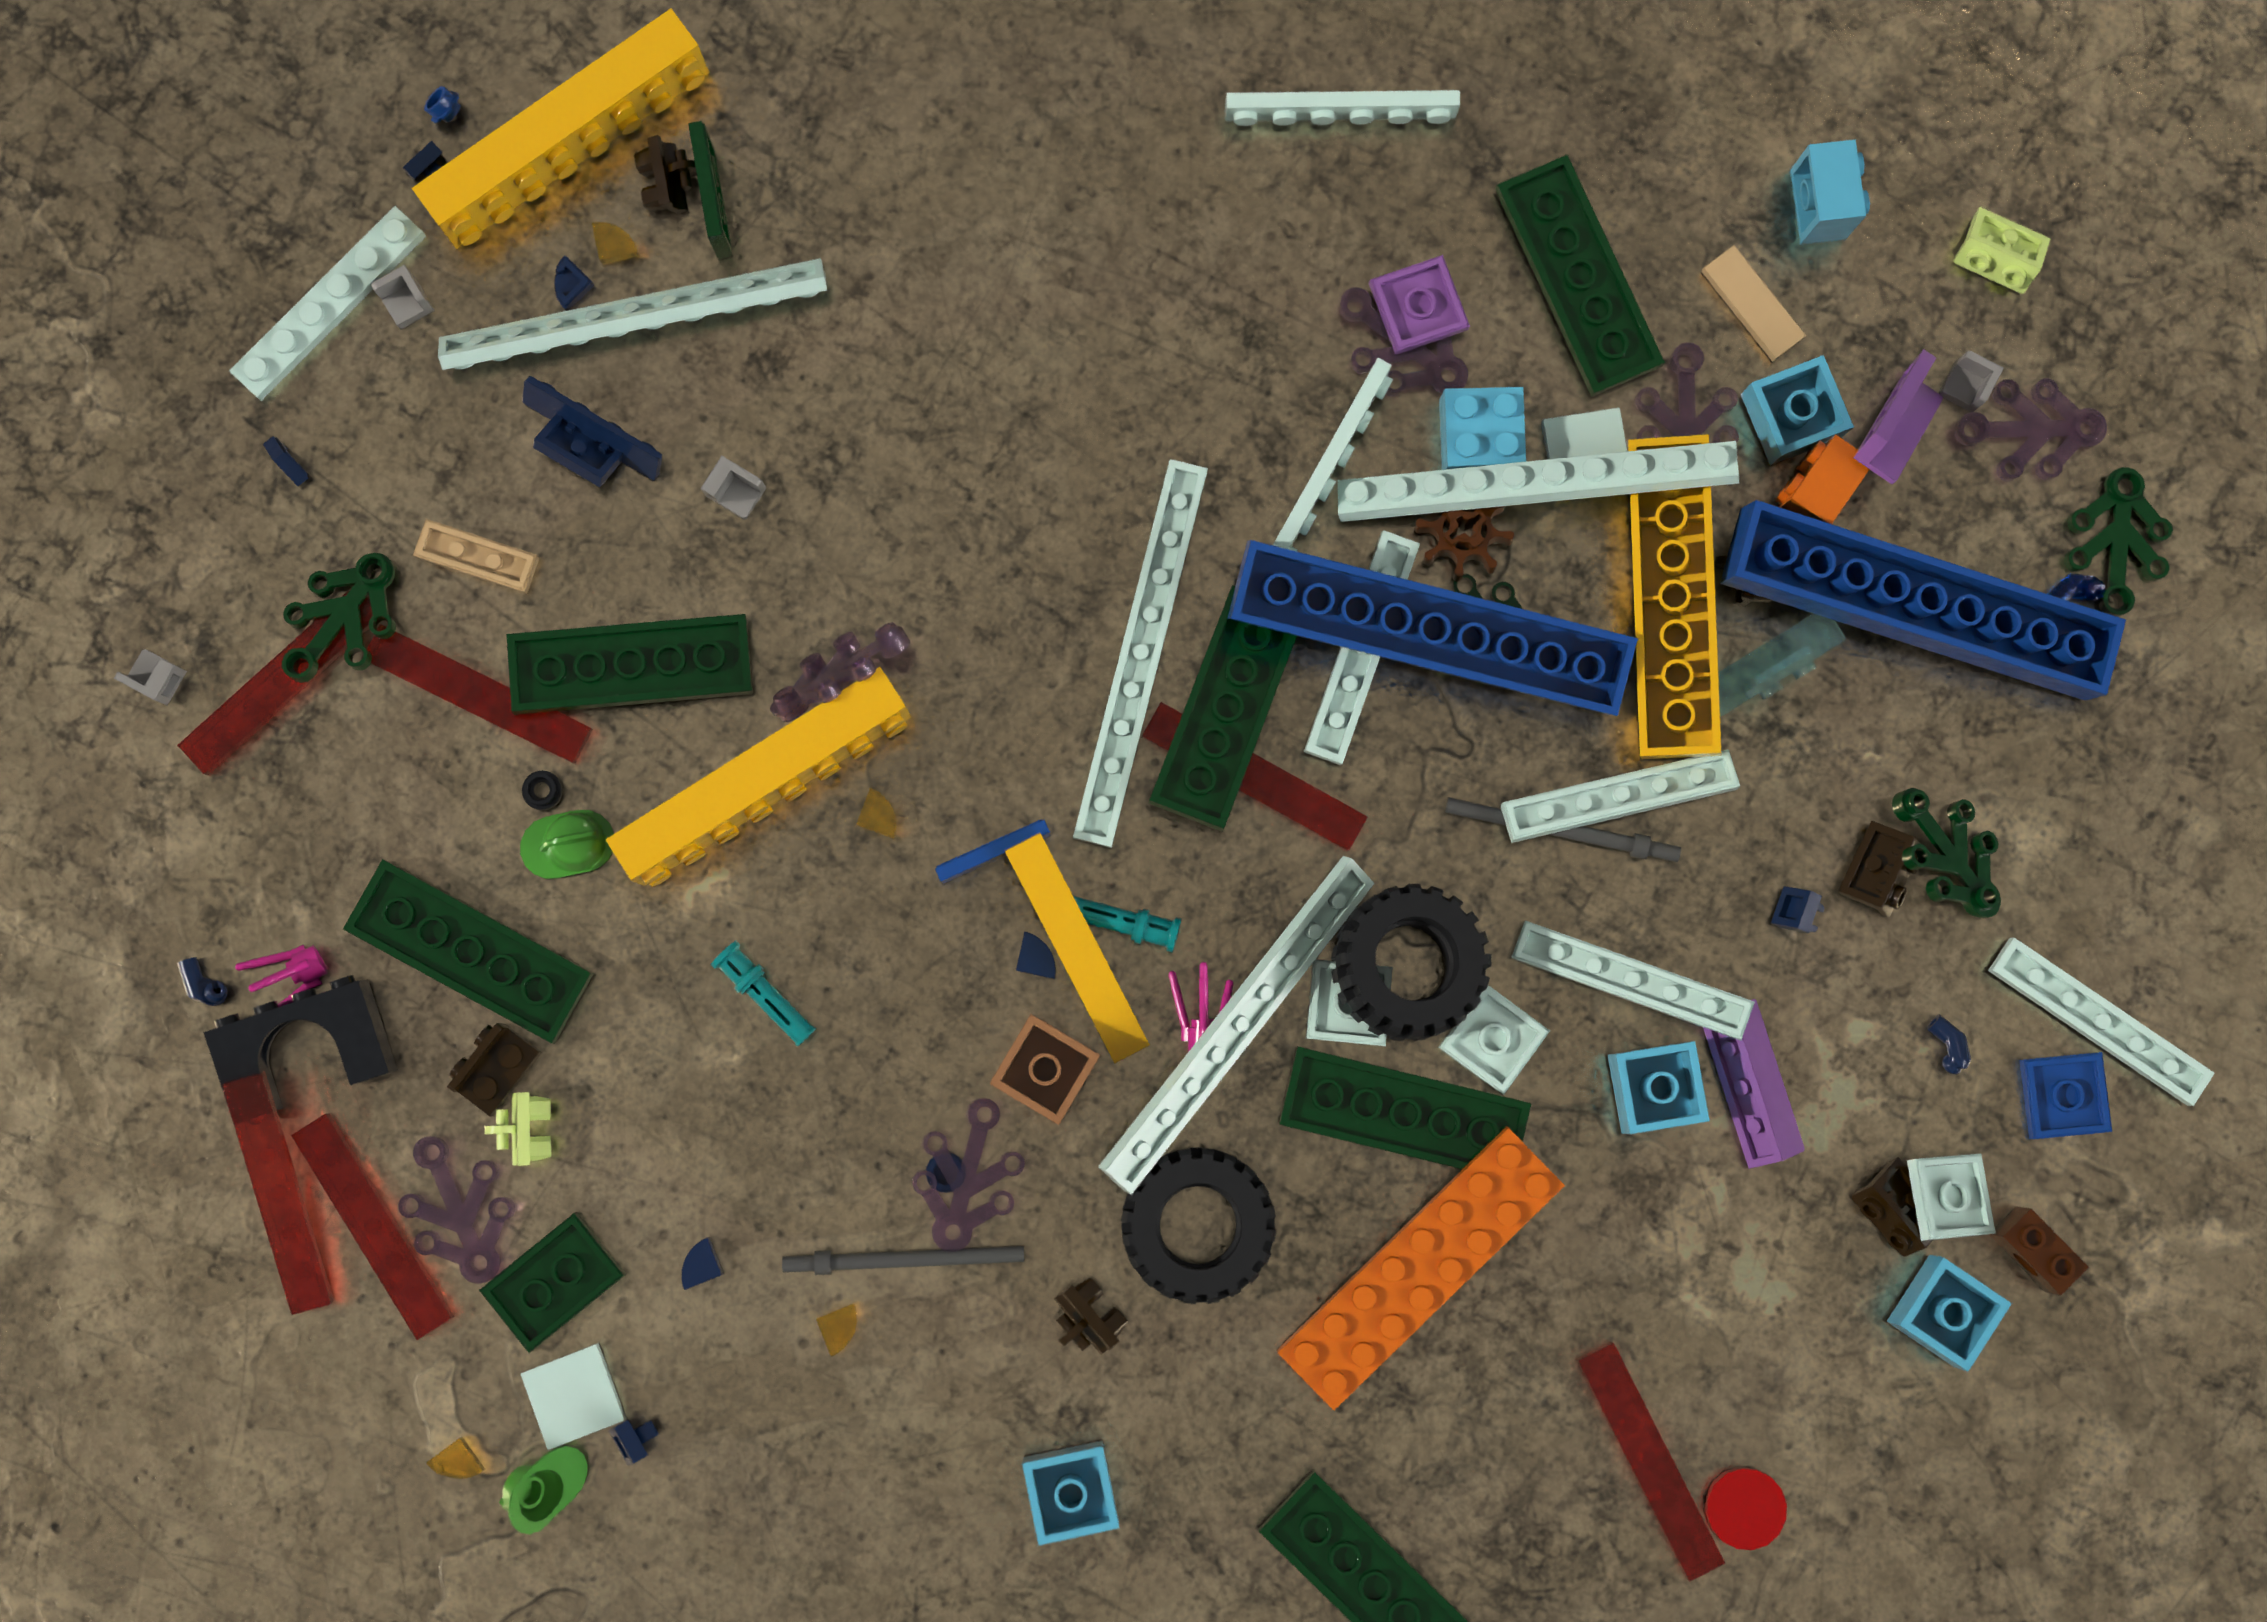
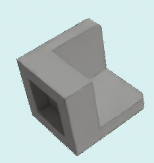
[371,265,435,330]
[1939,350,2004,413]
[701,456,766,519]
[114,649,187,705]

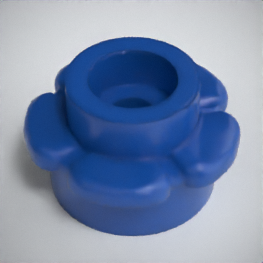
[424,86,461,123]

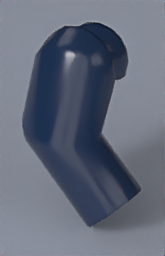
[177,957,227,1006]
[1927,1014,1971,1075]

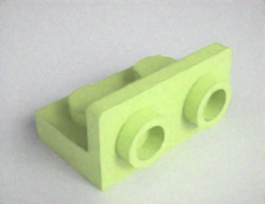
[1954,207,2051,293]

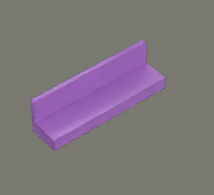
[1854,349,1943,484]
[1703,999,1805,1169]

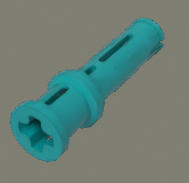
[1073,896,1182,953]
[710,940,816,1047]

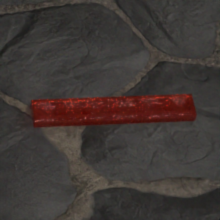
[177,589,373,775]
[362,624,593,764]
[1142,702,1368,852]
[222,1072,334,1315]
[291,1113,454,1340]
[1576,1342,1725,1582]

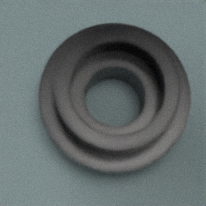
[522,770,563,810]

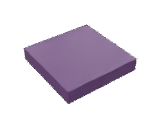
[1369,255,1470,355]

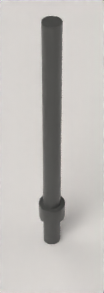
[1445,797,1681,862]
[782,1246,1024,1275]

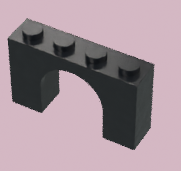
[203,975,398,1124]

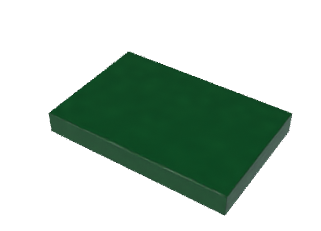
[688,121,733,260]
[479,1212,626,1353]

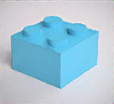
[1790,139,1870,244]
[1741,355,1854,466]
[1439,387,1526,470]
[1608,1041,1710,1134]
[1886,1255,2012,1372]
[1022,1440,1119,1545]

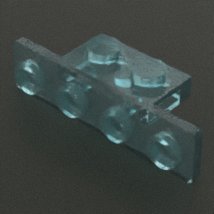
[1718,614,1846,717]

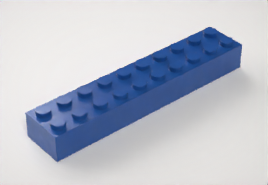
[1720,500,2126,701]
[1228,540,1638,716]

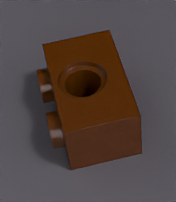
[1989,1206,2089,1296]

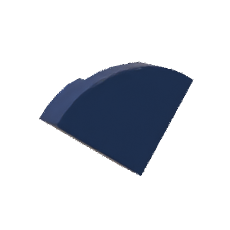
[554,255,595,311]
[263,436,308,486]
[1016,932,1056,979]
[681,1237,723,1290]

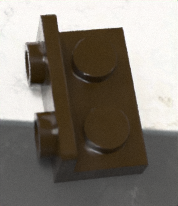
[1838,821,1919,918]
[447,1023,542,1116]
[1851,1157,1933,1257]

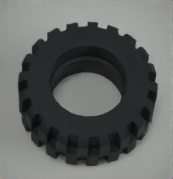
[1331,884,1491,1041]
[1121,1147,1276,1304]

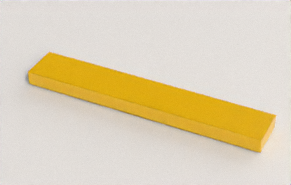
[1004,832,1150,1064]

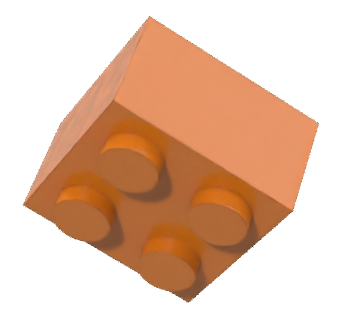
[1775,434,1870,524]

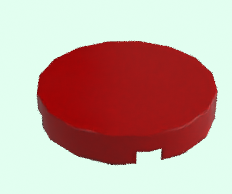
[1704,1467,1787,1550]

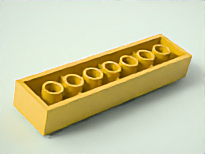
[411,8,709,249]
[1628,434,1722,759]
[605,667,911,887]

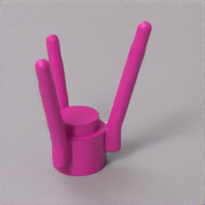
[235,945,328,1007]
[1168,962,1233,1052]

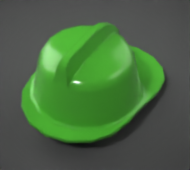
[520,810,614,879]
[499,1446,588,1534]

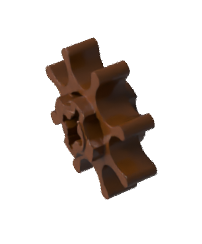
[1415,506,1514,582]

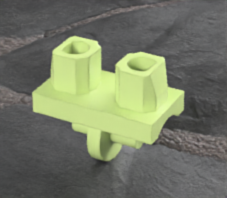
[484,1092,551,1166]

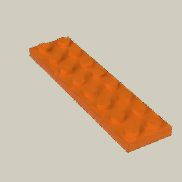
[1277,1126,1565,1411]

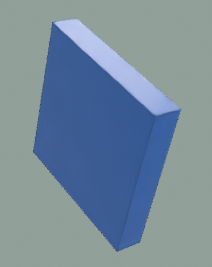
[2019,1052,2112,1139]

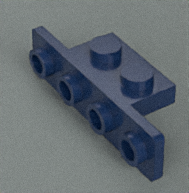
[522,376,662,488]

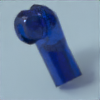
[2048,574,2106,601]

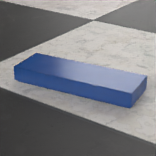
[935,819,1051,884]

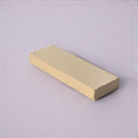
[1701,245,1806,362]
[413,519,540,594]

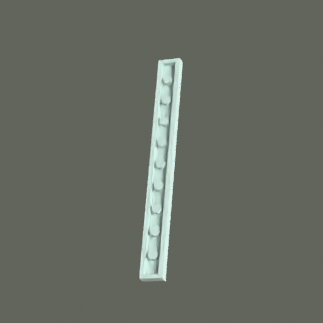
[438,258,827,370]
[1338,441,1739,522]
[1073,459,1208,848]
[1098,856,1375,1195]

